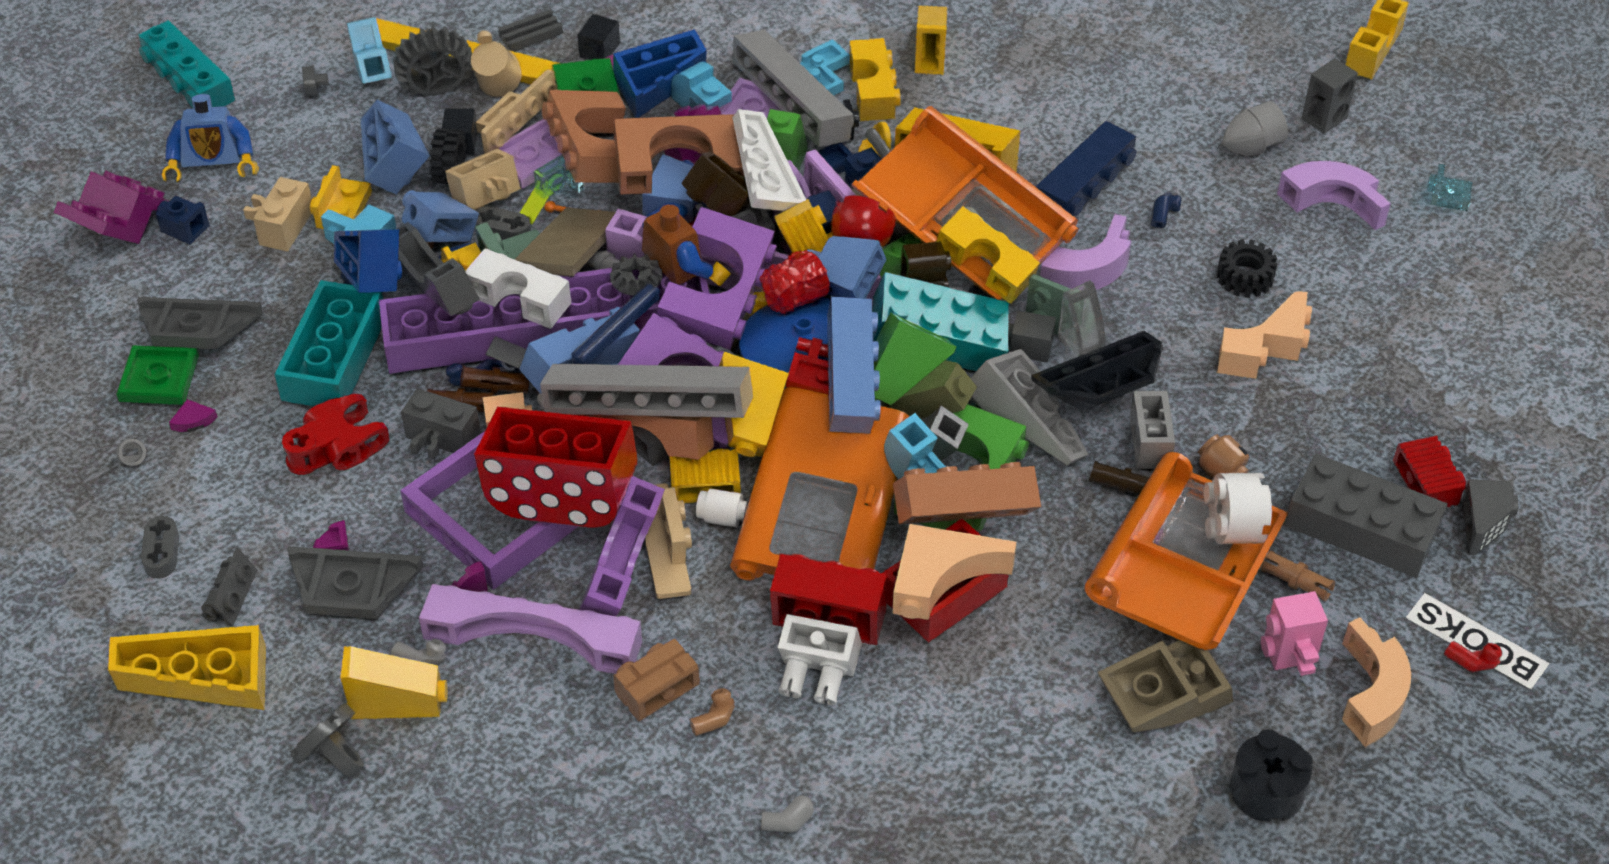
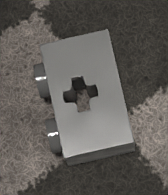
[1129,391,1175,469]

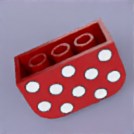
[474,406,638,528]

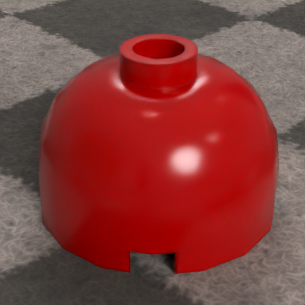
[831,195,896,248]

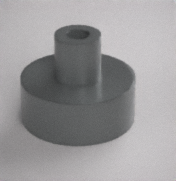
[302,65,329,96]

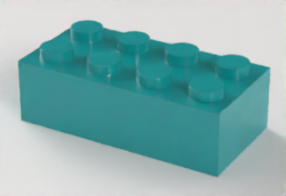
[872,272,1009,371]
[274,280,384,406]

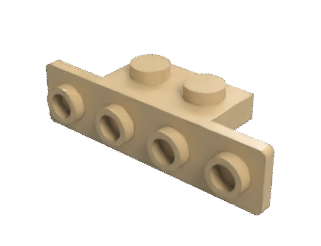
[476,69,557,154]
[644,483,692,599]

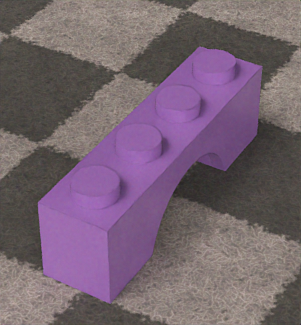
[579,476,665,616]

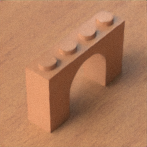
[542,90,626,183]
[614,114,745,195]

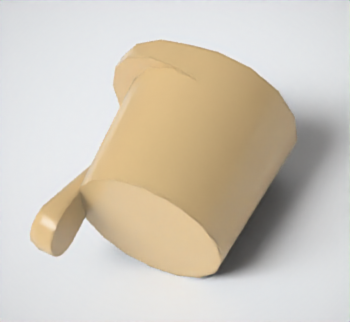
[471,30,522,97]

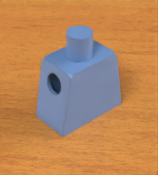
[402,190,479,242]
[807,236,887,299]

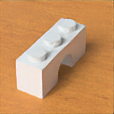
[465,248,571,329]

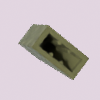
[890,360,977,419]

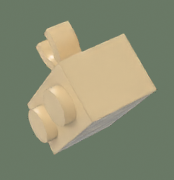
[445,148,521,211]
[243,177,312,252]

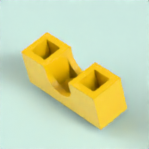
[1345,0,1409,79]
[849,38,901,121]
[936,206,1040,304]

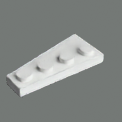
[733,109,806,211]

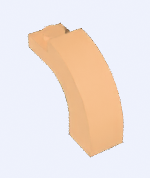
[1342,617,1411,747]

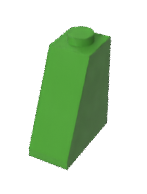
[767,109,808,171]
[874,312,957,405]

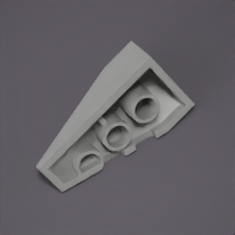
[970,349,1088,466]

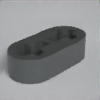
[475,206,531,240]
[141,516,179,579]

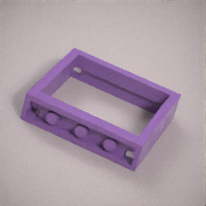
[400,431,579,590]

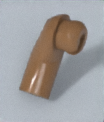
[690,688,735,736]

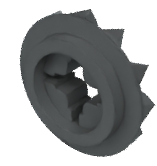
[610,253,662,295]

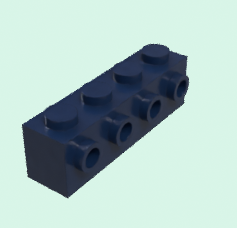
[1036,121,1136,216]

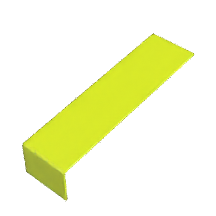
[520,178,557,224]

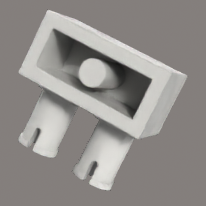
[778,614,862,705]

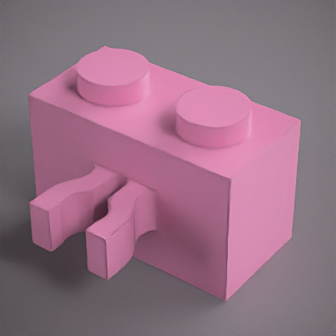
[1261,591,1328,676]

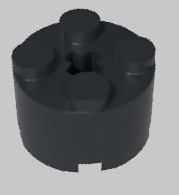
[1230,729,1313,822]

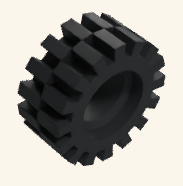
[430,128,467,184]
[1217,239,1277,298]

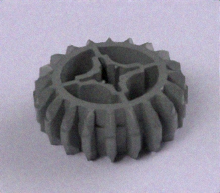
[393,25,473,97]

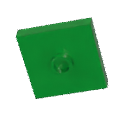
[552,58,619,93]
[116,345,199,405]

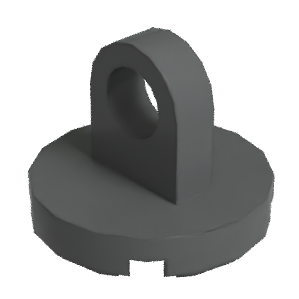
[290,703,364,777]

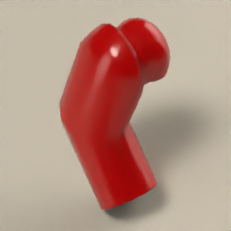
[1444,641,1503,672]

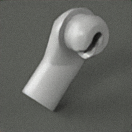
[391,639,446,665]

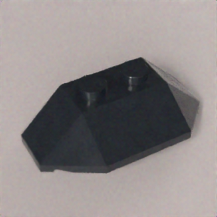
[1031,331,1163,411]

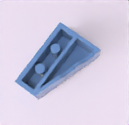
[519,307,640,394]

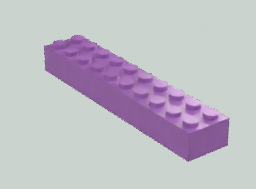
[379,259,710,374]

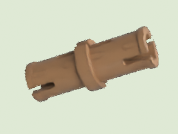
[1261,551,1335,601]

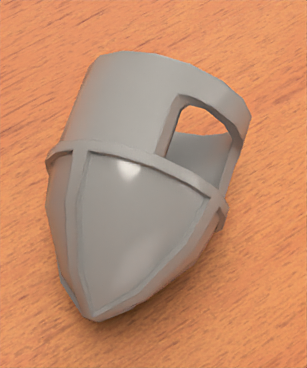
[1222,101,1288,156]

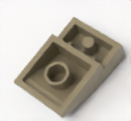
[1098,640,1233,732]

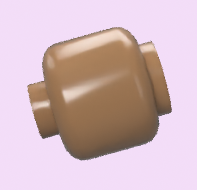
[1198,434,1250,479]

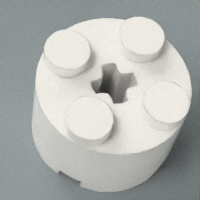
[1203,473,1272,544]

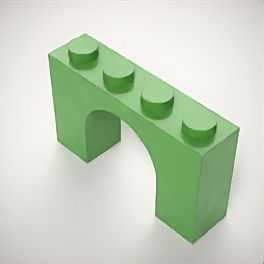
[894,404,1029,532]

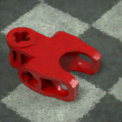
[282,394,390,475]

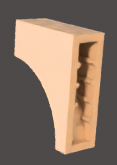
[893,524,1016,620]

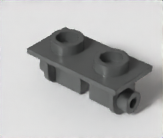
[201,548,258,626]

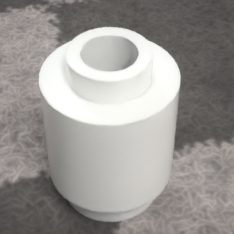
[696,489,748,528]

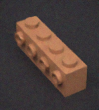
[893,462,1041,525]

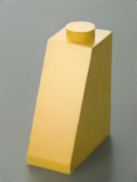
[915,6,947,75]
[719,352,789,457]
[340,646,448,719]

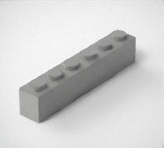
[732,29,854,147]
[540,364,753,418]

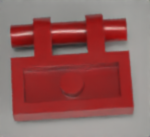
[785,337,829,395]

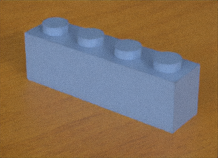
[827,297,881,433]

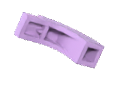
[1277,161,1391,230]
[1040,214,1131,293]

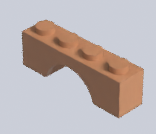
[575,414,714,460]

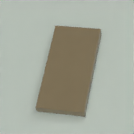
[514,208,616,277]

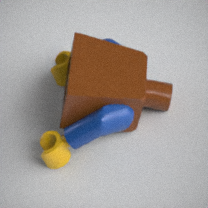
[642,204,731,286]

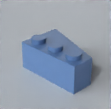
[361,100,430,194]

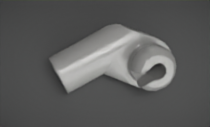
[761,795,814,833]

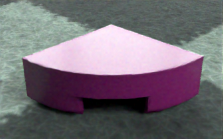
[169,399,218,432]
[313,520,349,551]
[452,561,488,592]

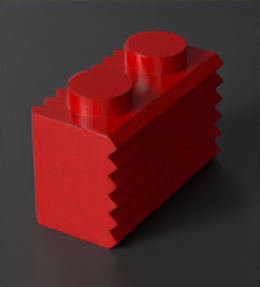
[1393,435,1466,507]

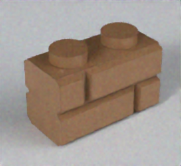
[613,639,700,721]

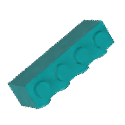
[138,20,236,108]

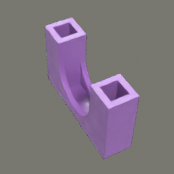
[657,207,777,350]
[618,313,729,451]

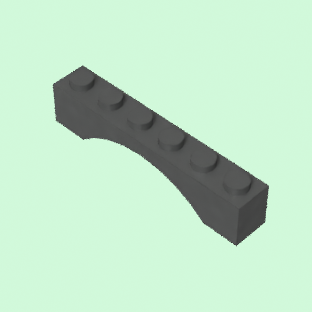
[396,222,480,316]

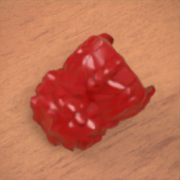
[759,250,830,314]

